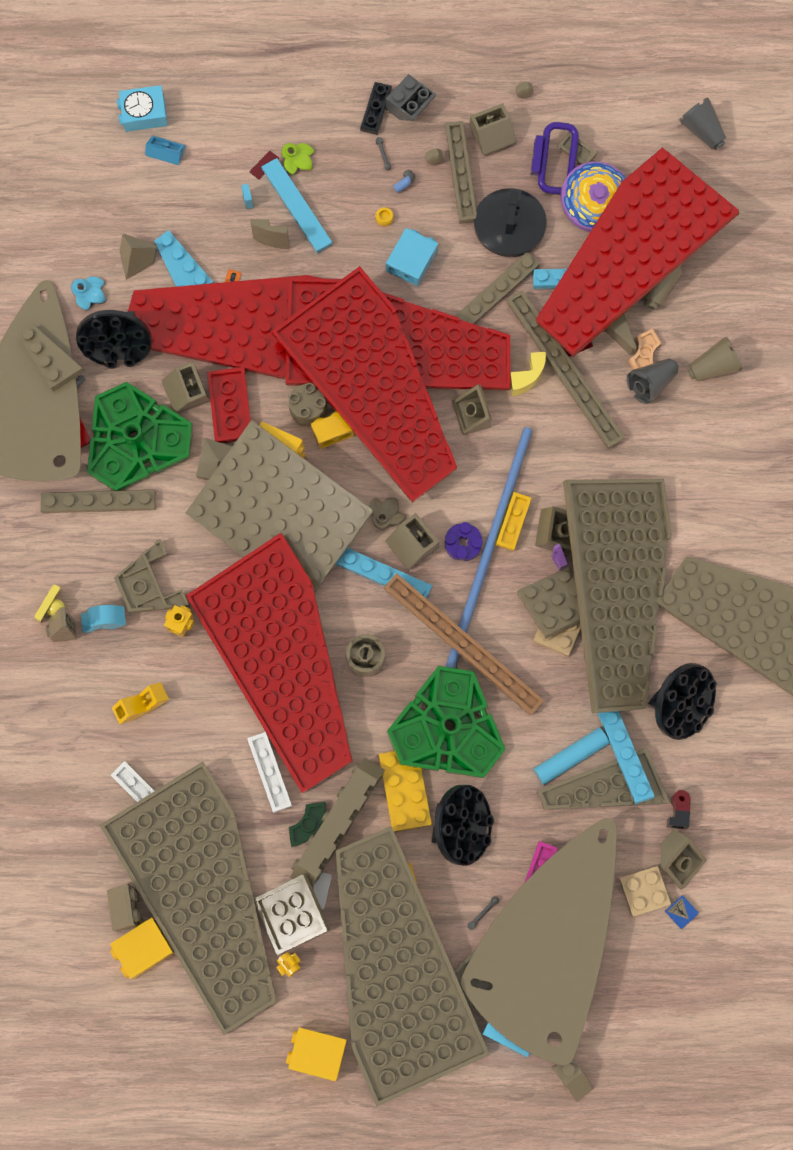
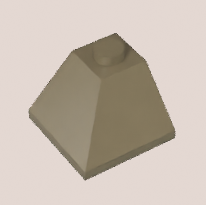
[661,829,707,890]

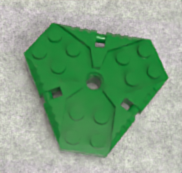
[87,382,193,491]
[386,666,505,778]

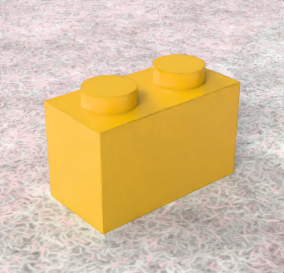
[311,412,354,449]

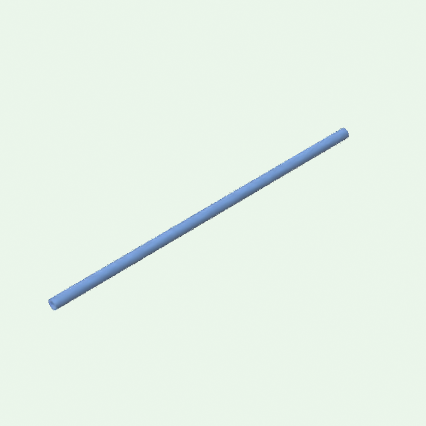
[445,427,533,668]

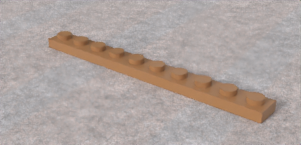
[383,573,544,716]

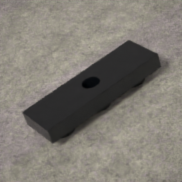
[360,82,392,135]

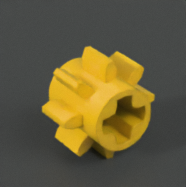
[276,951,301,977]

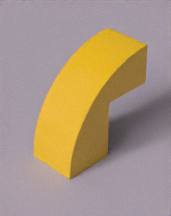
[112,682,169,725]

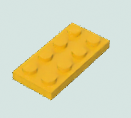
[379,751,432,832]

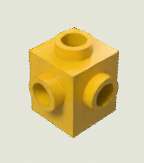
[164,605,194,638]

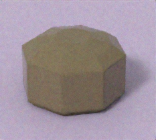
[515,82,534,98]
[426,148,444,165]

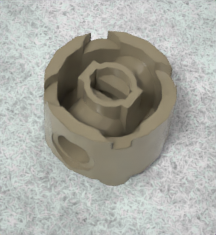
[289,383,327,427]
[346,634,385,677]

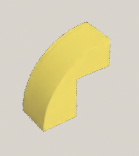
[510,352,546,396]

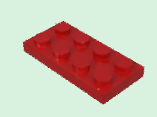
[207,367,251,443]

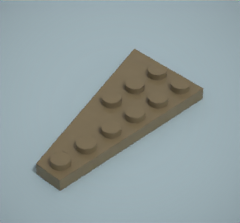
[537,748,670,810]

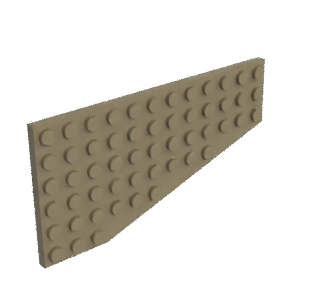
[563,479,671,714]
[657,556,793,696]
[100,762,277,1035]
[335,826,490,1107]

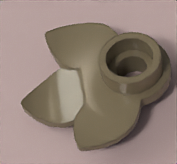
[369,498,405,529]

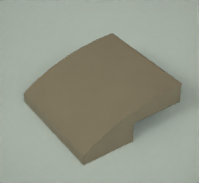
[250,219,289,249]

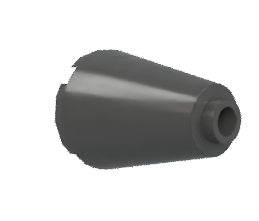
[679,97,726,150]
[627,358,678,404]

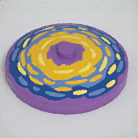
[560,162,626,232]

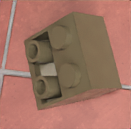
[469,103,516,156]
[162,362,209,414]
[385,513,439,571]
[107,884,142,932]

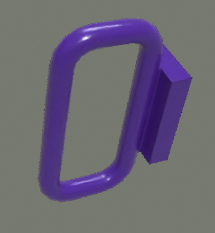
[530,122,579,195]

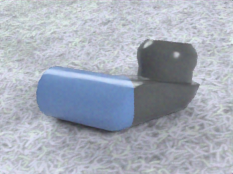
[393,170,415,193]

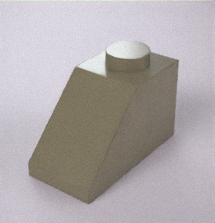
[552,1060,593,1101]

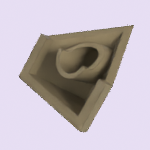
[120,234,157,280]

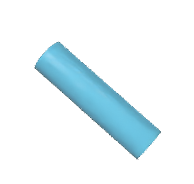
[533,727,609,786]

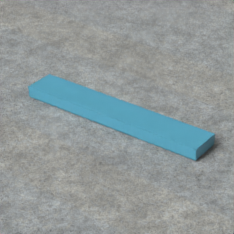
[261,158,333,253]

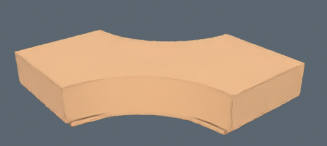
[629,328,662,370]

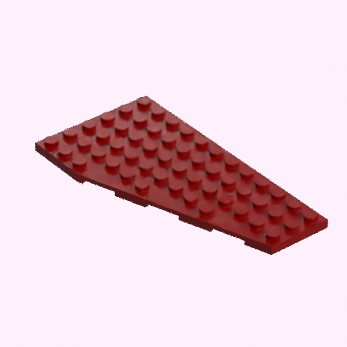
[536,147,739,357]
[272,266,457,503]
[128,275,324,379]
[285,278,510,390]
[186,533,353,793]

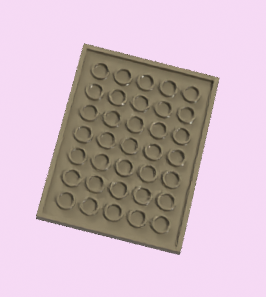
[186,420,374,592]

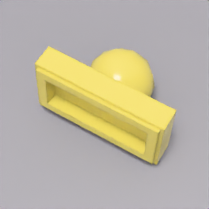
[34,584,65,623]

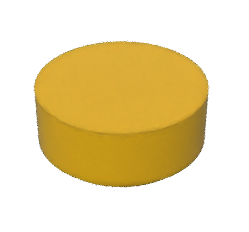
[375,207,394,227]

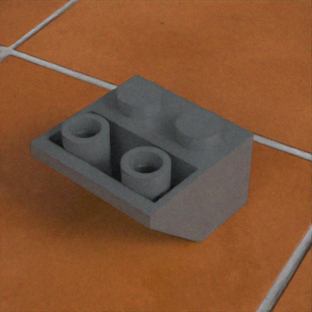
[386,74,436,121]

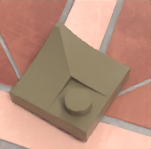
[196,438,233,480]

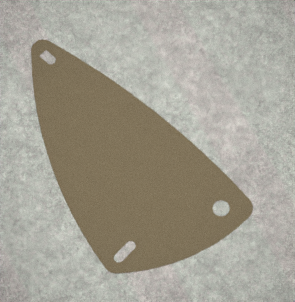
[0,280,81,481]
[461,818,617,1066]

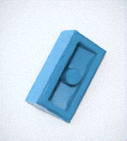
[145,136,186,165]

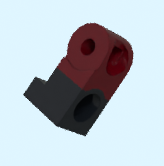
[667,790,691,829]

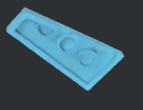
[154,230,213,287]

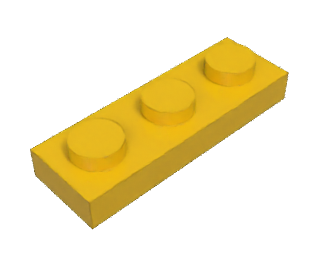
[496,492,532,551]

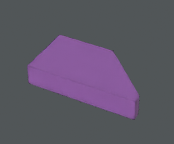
[551,544,568,571]

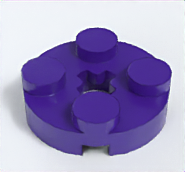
[445,522,483,561]

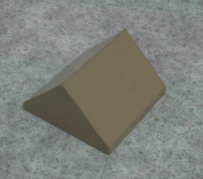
[452,384,492,435]

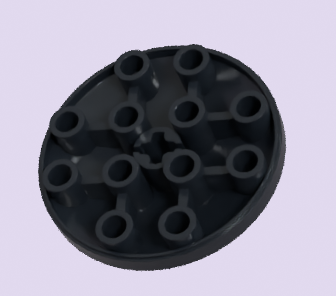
[474,188,547,257]
[76,310,152,369]
[648,663,717,740]
[431,784,494,866]

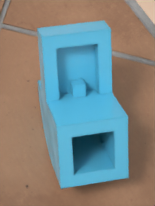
[81,605,126,633]

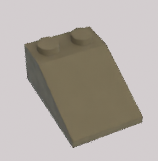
[535,506,572,554]

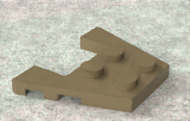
[114,539,190,613]

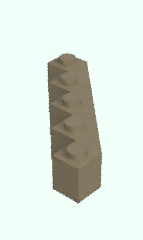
[290,758,385,888]

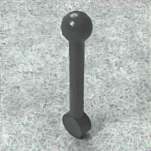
[376,137,391,171]
[467,896,499,930]

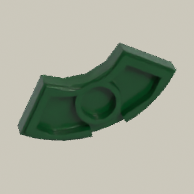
[289,802,326,847]

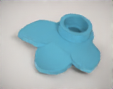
[71,276,106,311]

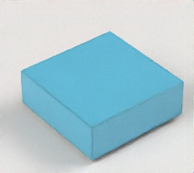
[241,184,253,209]

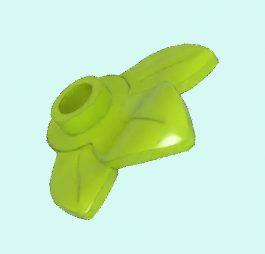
[281,143,314,175]

